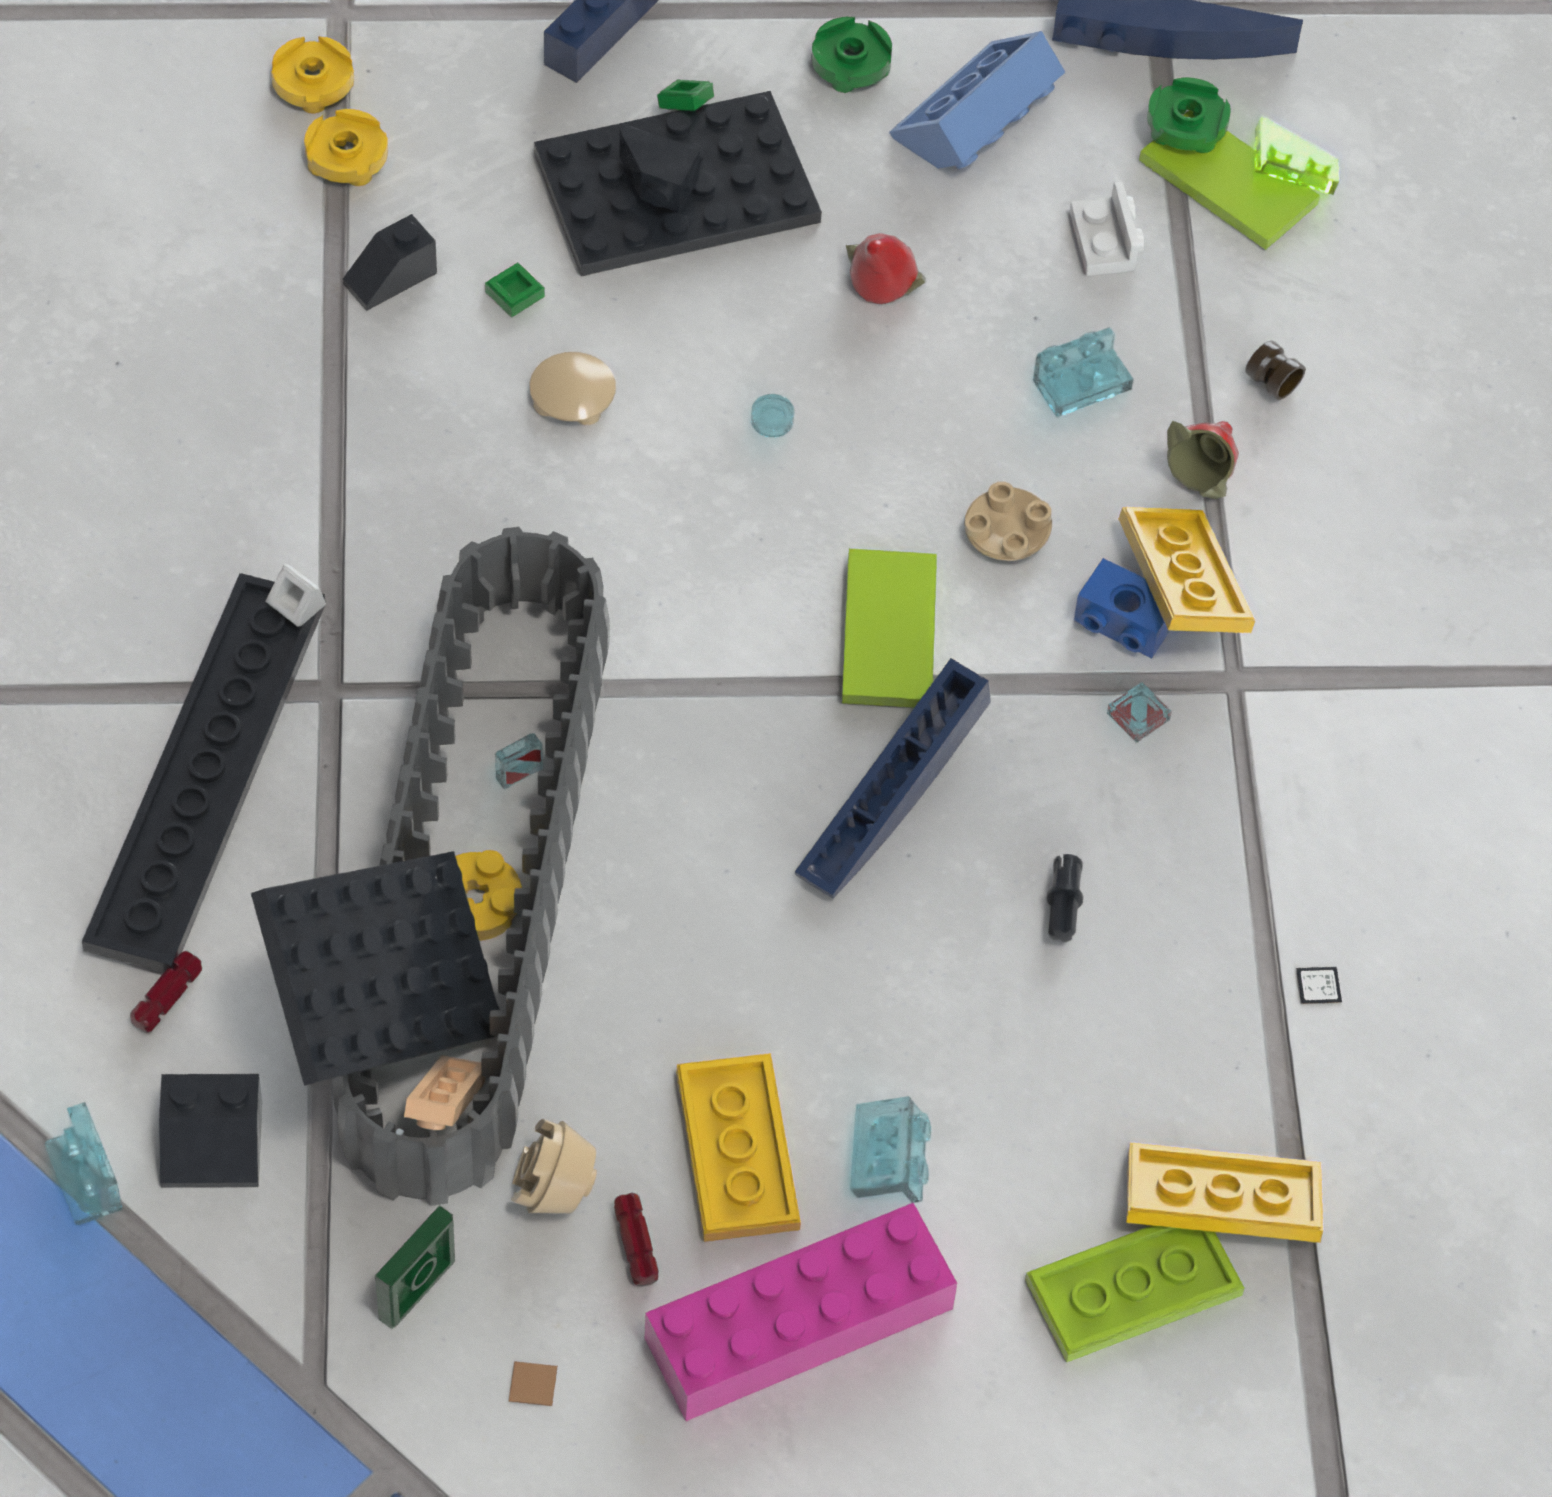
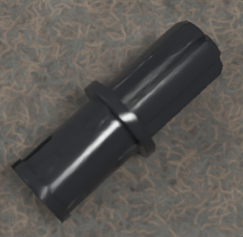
[1046,854,1084,942]

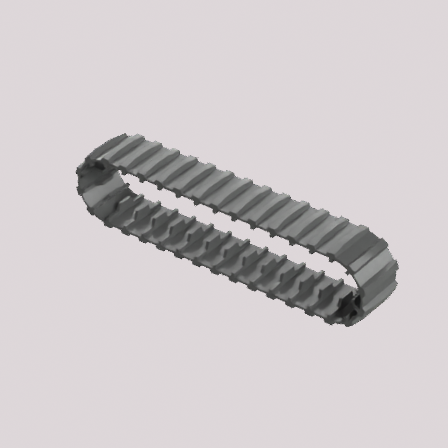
[332,527,610,1206]

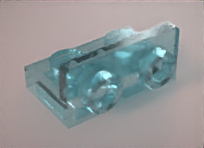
[1033,327,1134,417]
[850,1096,931,1203]
[45,1102,122,1225]

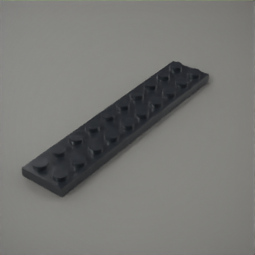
[82,573,325,972]

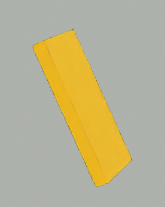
[1118,507,1255,633]
[676,1053,801,1242]
[1126,1142,1323,1243]

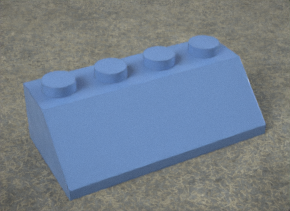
[889,31,1065,169]

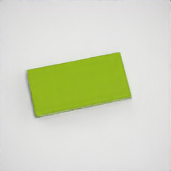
[1139,110,1320,250]
[842,548,937,708]
[1025,1225,1245,1363]

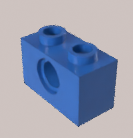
[1074,558,1170,659]

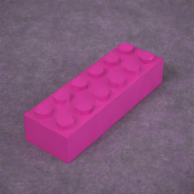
[644,1202,958,1421]

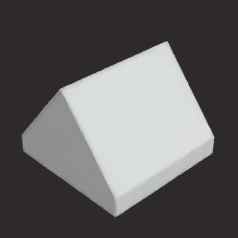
[265,564,326,626]

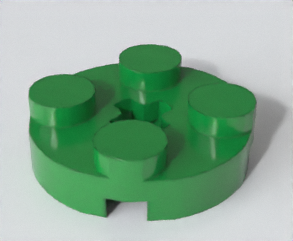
[811,16,892,93]
[1147,77,1231,153]

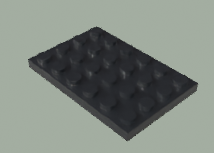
[534,91,822,276]
[251,851,500,1086]

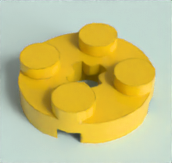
[271,36,354,114]
[304,109,388,186]
[456,850,522,941]

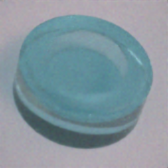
[751,394,795,437]

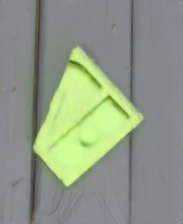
[1255,117,1339,195]

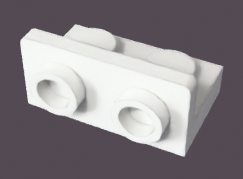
[1069,182,1144,276]

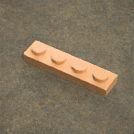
[404,1055,486,1130]

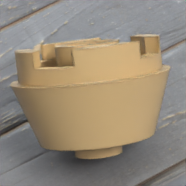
[511,1119,597,1214]

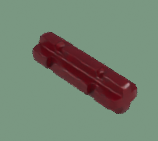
[130,951,203,1033]
[614,1192,659,1286]

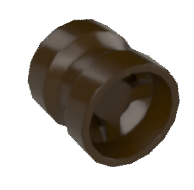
[1245,340,1306,400]

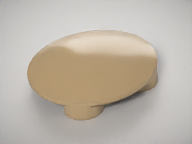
[530,352,616,425]
[964,482,1052,560]

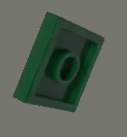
[375,1205,455,1329]

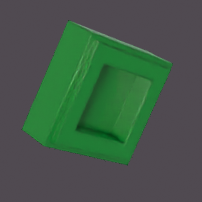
[657,79,714,111]
[485,262,545,318]

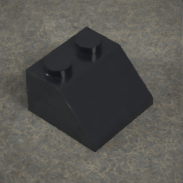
[159,1074,262,1188]

